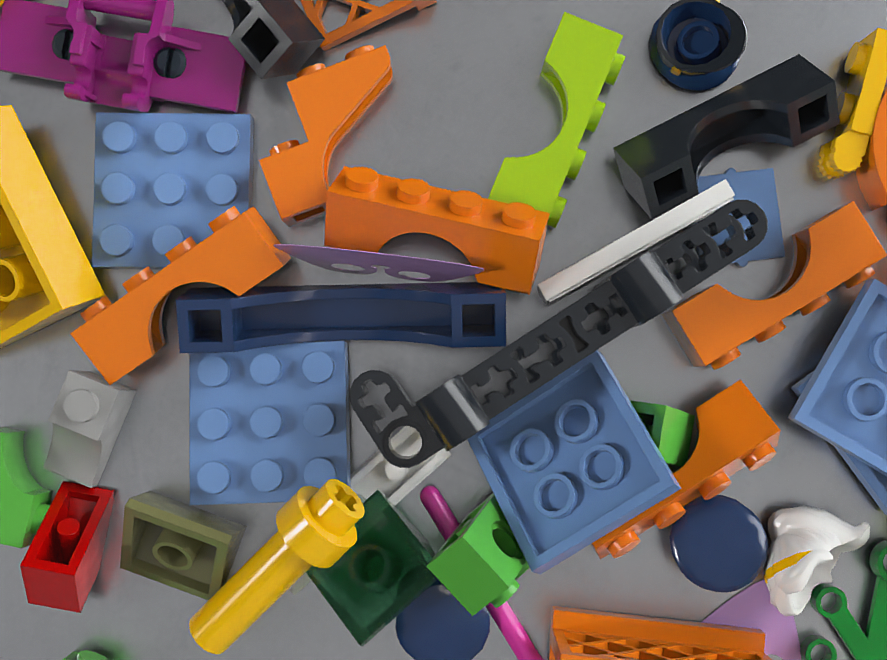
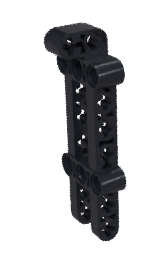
[349,200,768,468]

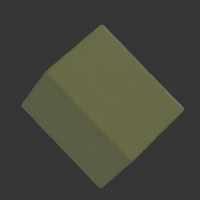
[120,491,247,600]

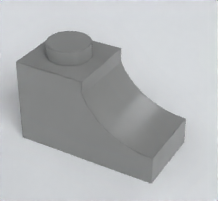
[43,370,137,488]

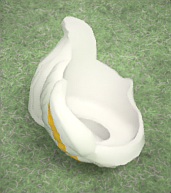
[763,505,870,616]

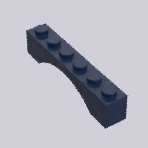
[176,282,506,353]

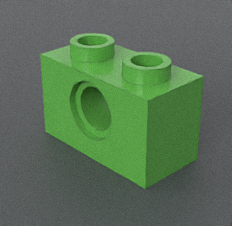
[426,493,530,616]

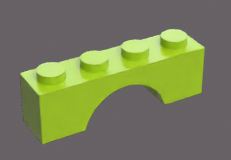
[488,12,626,228]

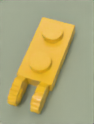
[817,28,887,180]

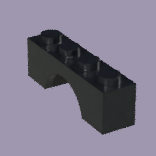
[222,0,325,79]
[613,54,840,219]

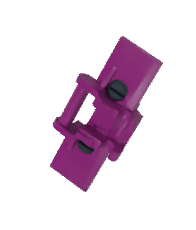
[0,0,247,113]

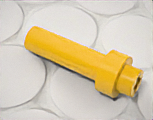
[189,479,365,654]

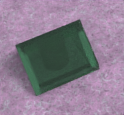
[306,490,438,646]

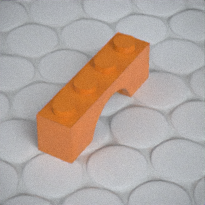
[324,166,550,295]
[661,201,887,370]
[70,206,291,385]
[590,379,781,560]

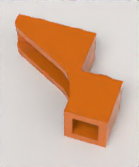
[259,45,393,227]

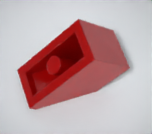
[20,481,114,613]

